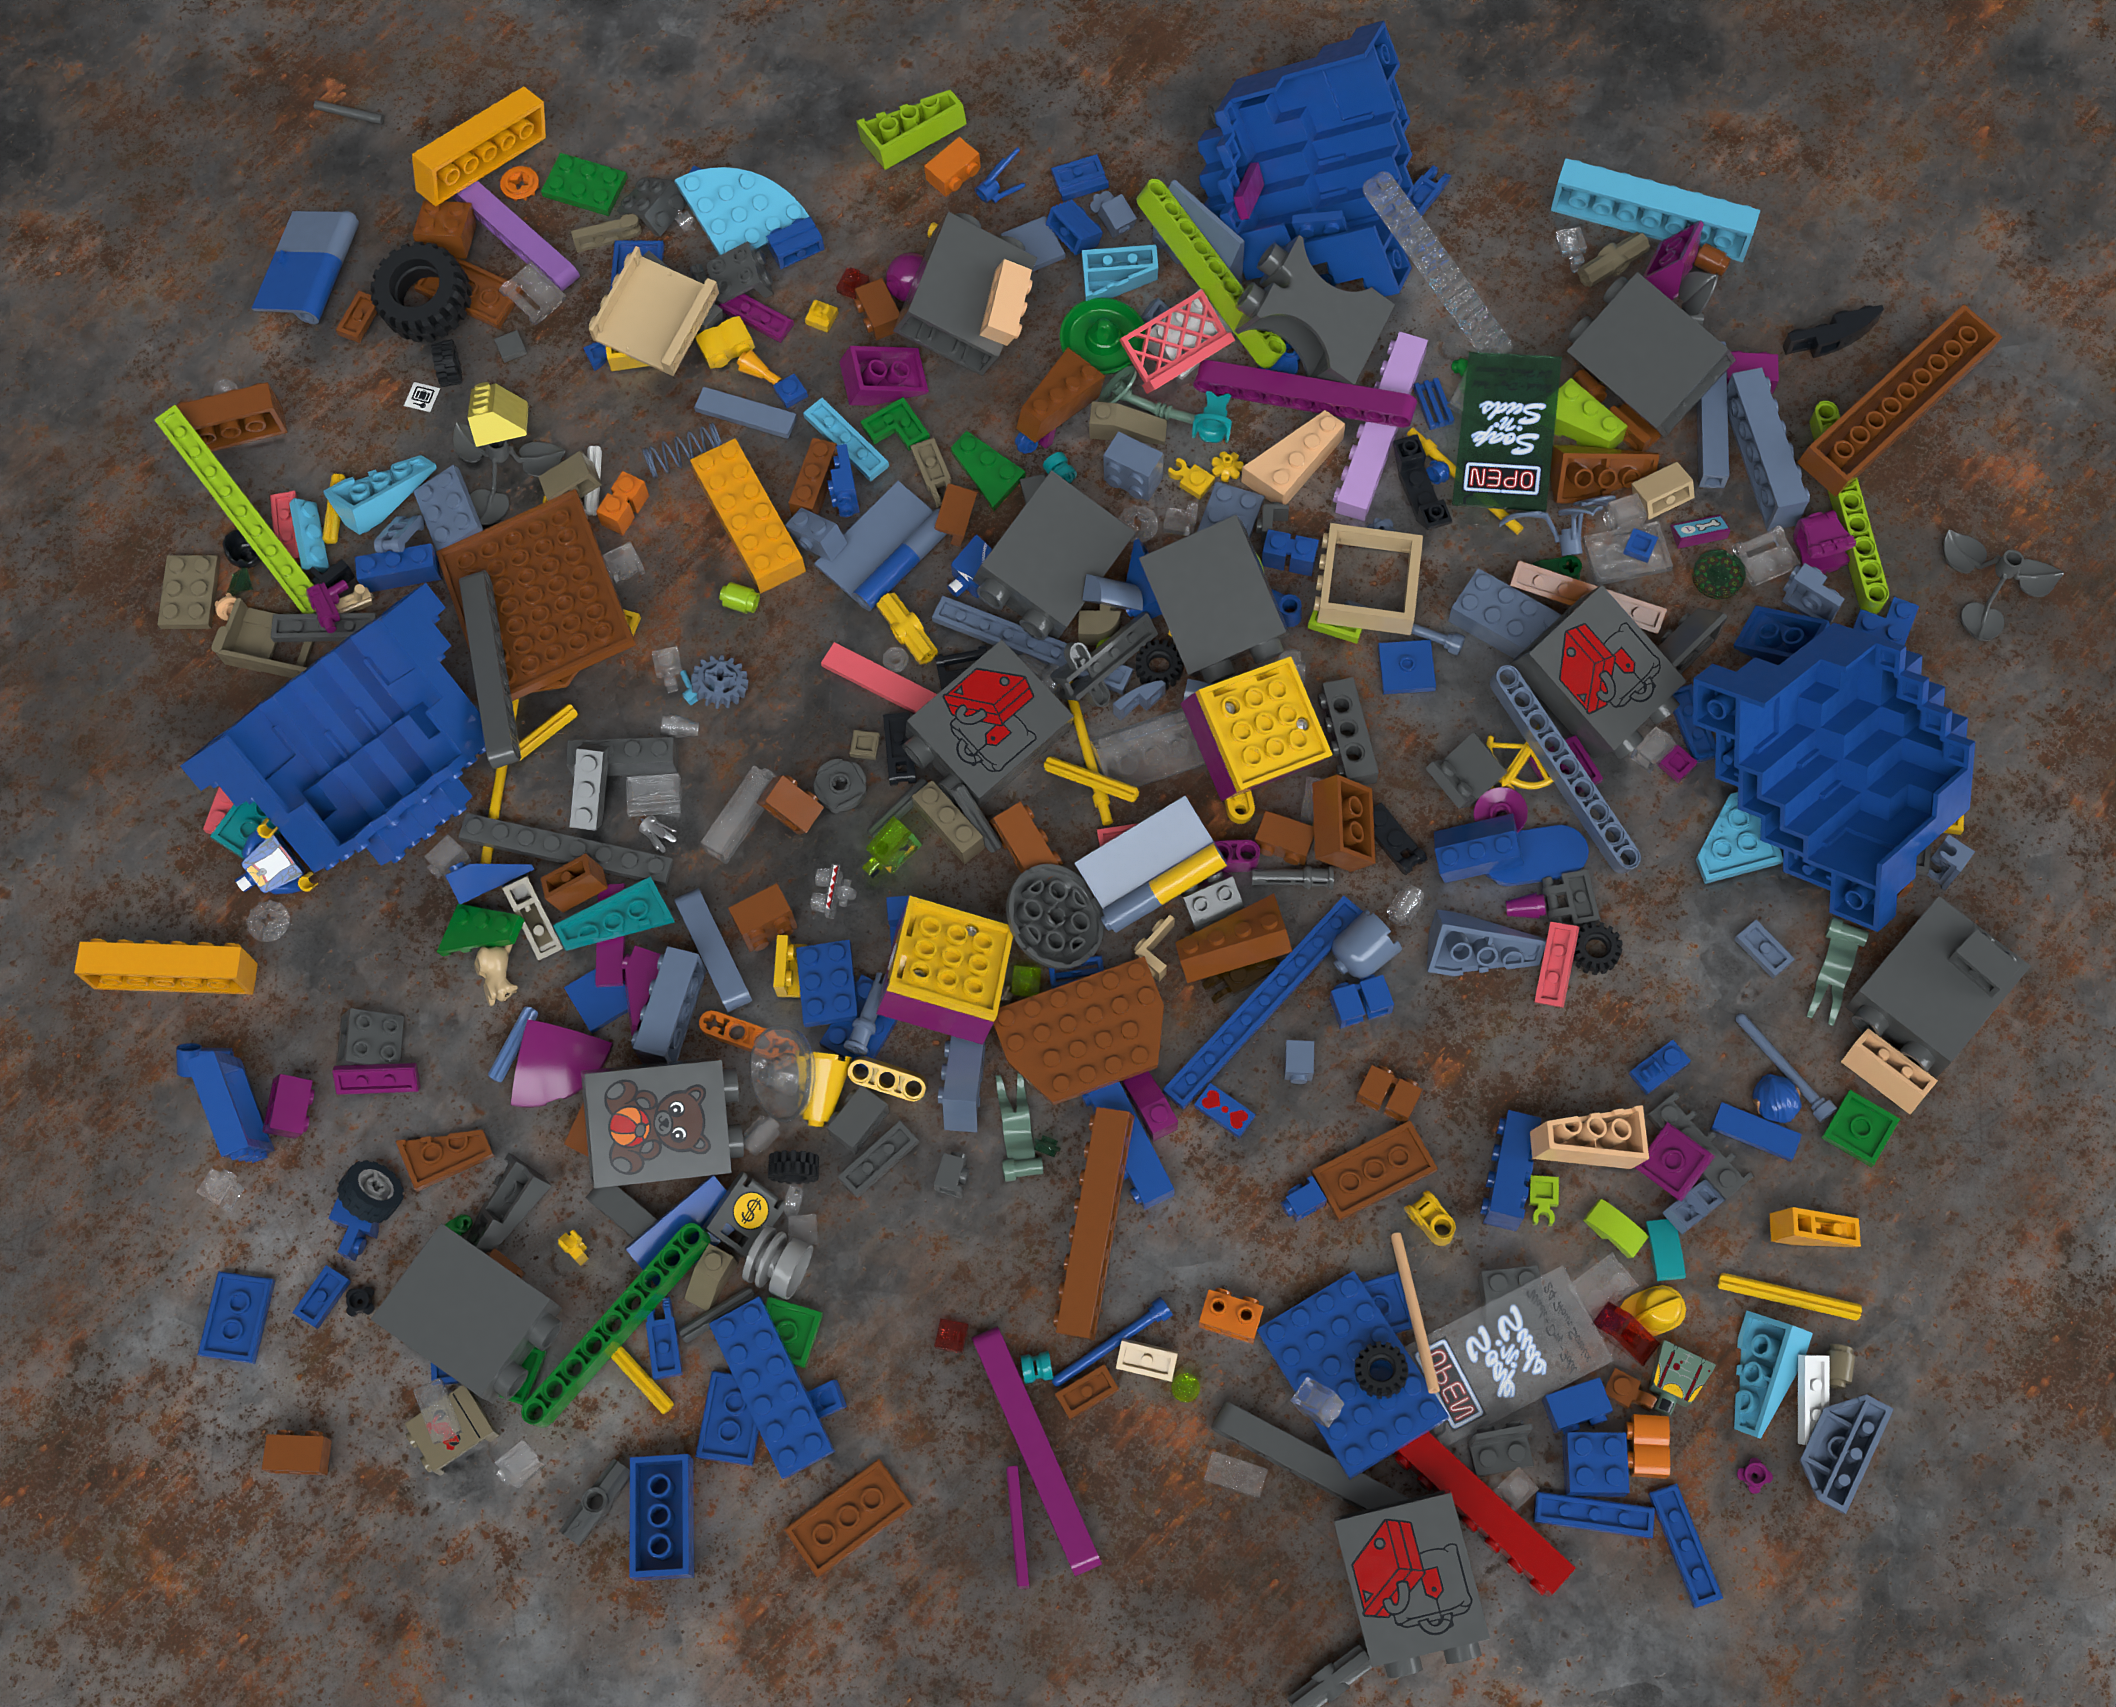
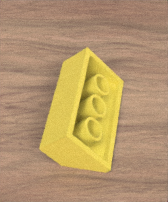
[467,382,529,447]

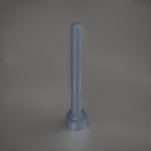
[1344,600,1465,656]
[1735,1013,1837,1123]

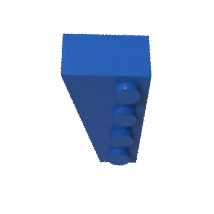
[1480,1110,1542,1231]

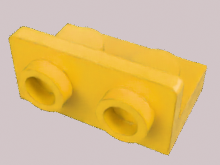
[773,935,807,998]

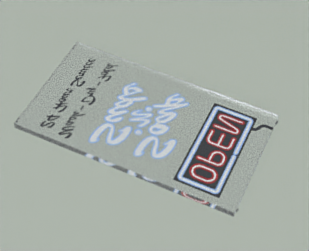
[1404,1265,1614,1447]

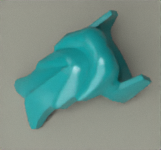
[1192,391,1232,443]

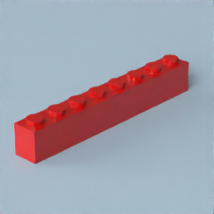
[1394,1432,1576,1598]

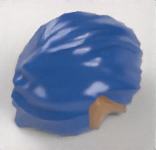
[1752,1074,1802,1123]

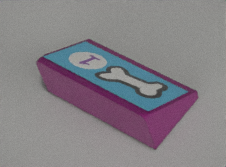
[1670,514,1730,549]

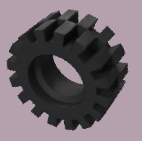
[431,339,463,387]
[1136,639,1183,690]
[1573,922,1623,975]
[768,1150,819,1184]
[1355,1341,1408,1399]

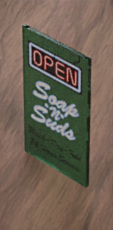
[1452,352,1562,512]

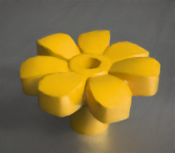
[1211,451,1244,482]

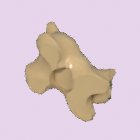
[474,944,518,1006]

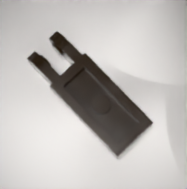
[1202,958,1279,1004]

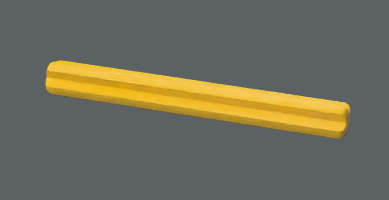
[1717,1273,1862,1320]

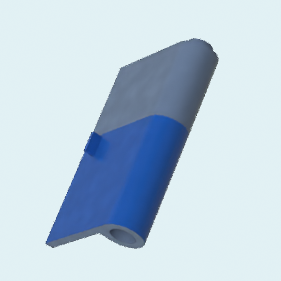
[251,211,359,324]

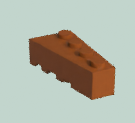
[1016,348,1105,443]
[1175,893,1292,983]

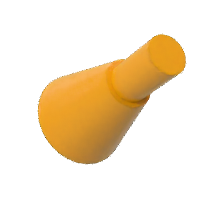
[737,350,782,385]

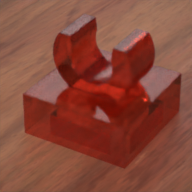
[836,267,870,299]
[934,1318,969,1354]

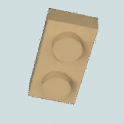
[1116,1338,1179,1382]

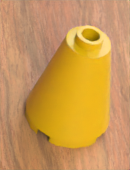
[796,1051,852,1127]

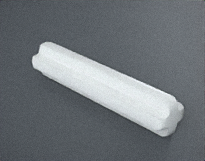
[584,445,602,516]

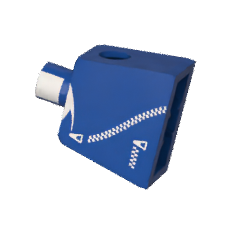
[947,535,993,598]

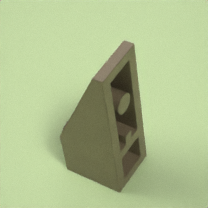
[1089,401,1167,445]
[502,873,563,960]

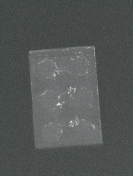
[1582,521,1673,586]

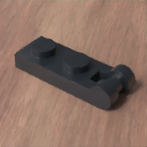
[883,712,917,786]
[1373,802,1428,875]

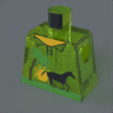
[862,816,922,878]

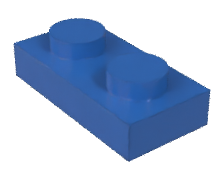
[292,1265,352,1329]

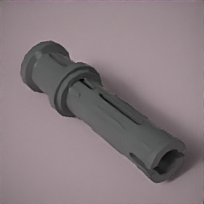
[1252,865,1334,890]

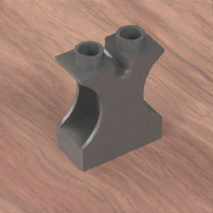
[1234,235,1395,385]

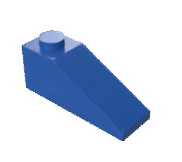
[1126,538,1162,619]
[445,861,535,904]

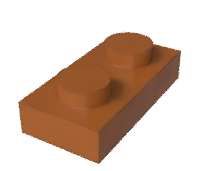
[336,290,377,343]
[1055,1364,1119,1420]

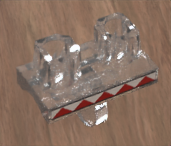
[810,864,857,919]

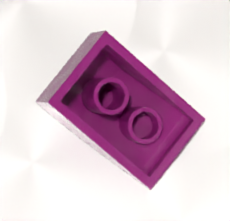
[839,346,929,406]

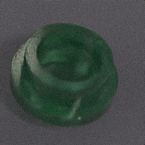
[1034,1135,1061,1158]

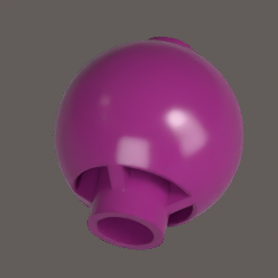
[886,252,923,302]

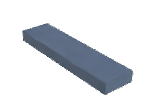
[694,386,797,439]

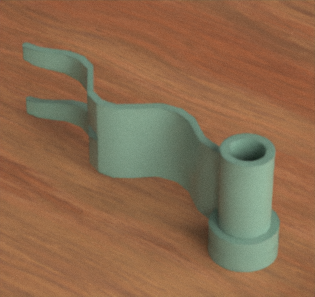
[1806,916,1869,1026]
[995,1073,1043,1182]

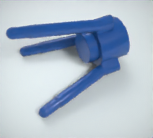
[975,147,1025,203]

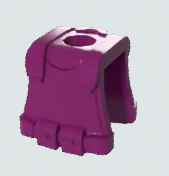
[1793,510,1856,574]

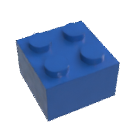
[1562,1432,1630,1497]

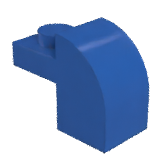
[328,1198,379,1261]

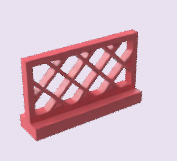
[1119,290,1235,394]

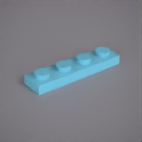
[803,398,889,482]

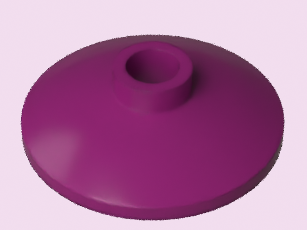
[1474,787,1528,832]

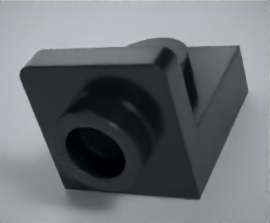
[309,559,355,589]

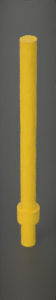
[1407,427,1524,535]
[1068,681,1113,826]

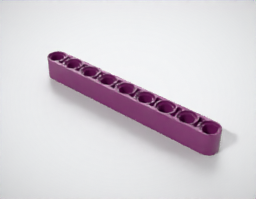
[1193,360,1417,428]
[972,1326,1102,1577]

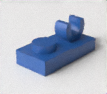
[1629,1040,1691,1095]

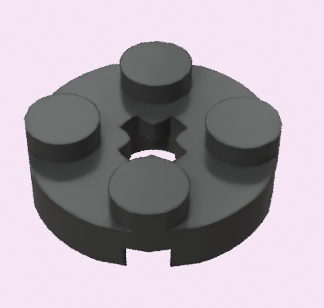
[813,759,867,813]

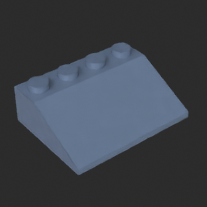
[1152,179,1245,284]

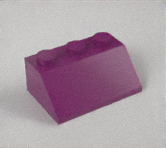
[1643,220,1704,300]

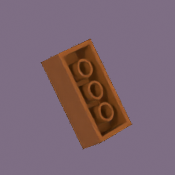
[168,382,288,452]

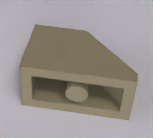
[684,1244,738,1312]

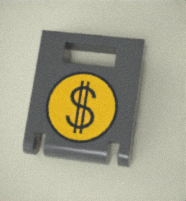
[702,1172,787,1259]

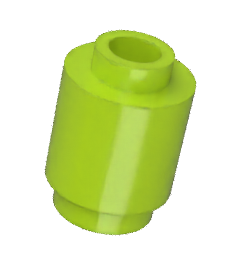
[719,582,760,614]

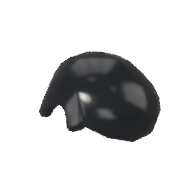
[222,529,262,569]

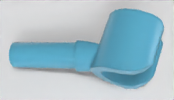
[680,670,698,706]

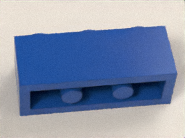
[355,543,441,592]

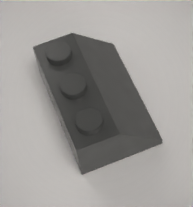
[1657,608,1728,674]

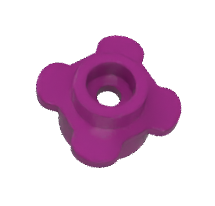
[1737,1458,1773,1494]

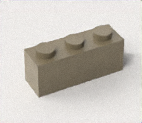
[912,780,985,865]

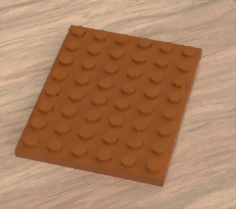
[436,489,636,701]

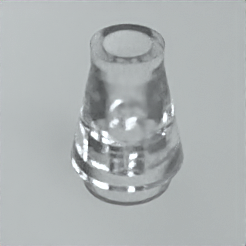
[660,713,700,738]

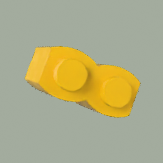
[695,316,755,369]

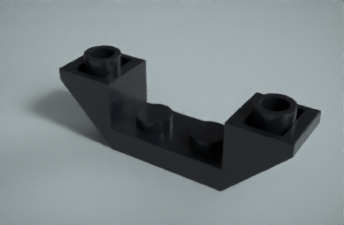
[1393,434,1452,530]

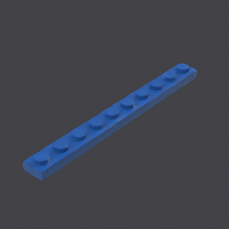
[1162,896,1363,1110]

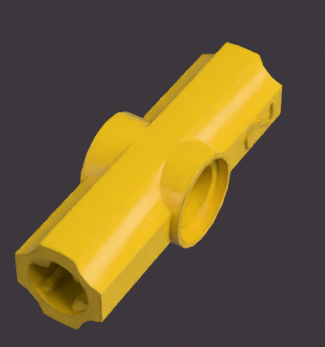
[876,592,938,665]

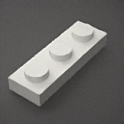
[1798,1355,1829,1445]

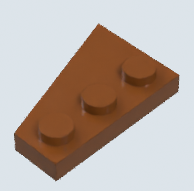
[396,1129,495,1192]

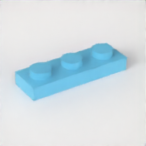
[289,498,329,573]

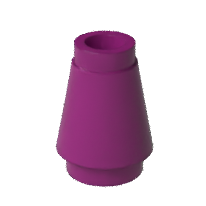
[1506,892,1546,919]

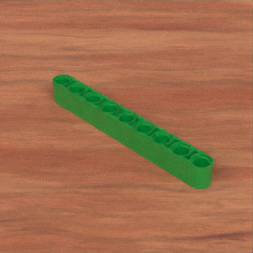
[521,1223,711,1428]

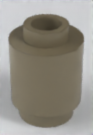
[1825,1344,1855,1389]

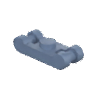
[374,515,424,553]

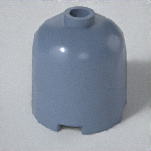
[1332,909,1402,979]

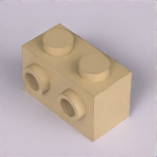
[1632,462,1695,520]

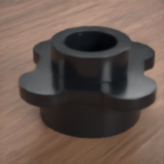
[346,1287,375,1317]

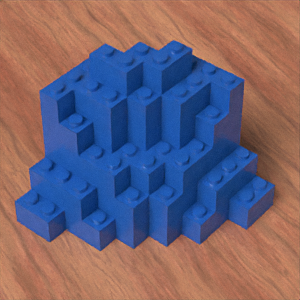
[1197,20,1416,297]
[180,583,486,873]
[1693,623,1976,932]

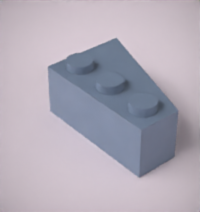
[938,1036,986,1133]

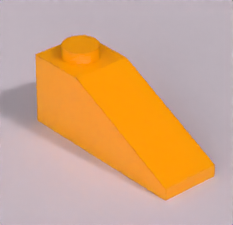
[1769,1207,1861,1248]

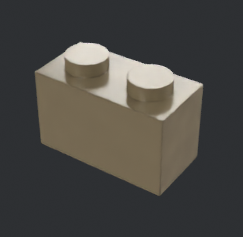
[538,451,602,501]

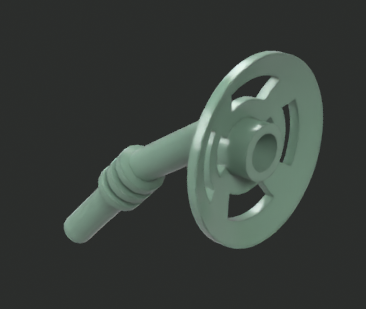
[1099,366,1195,424]

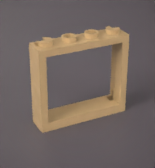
[1314,523,1423,635]

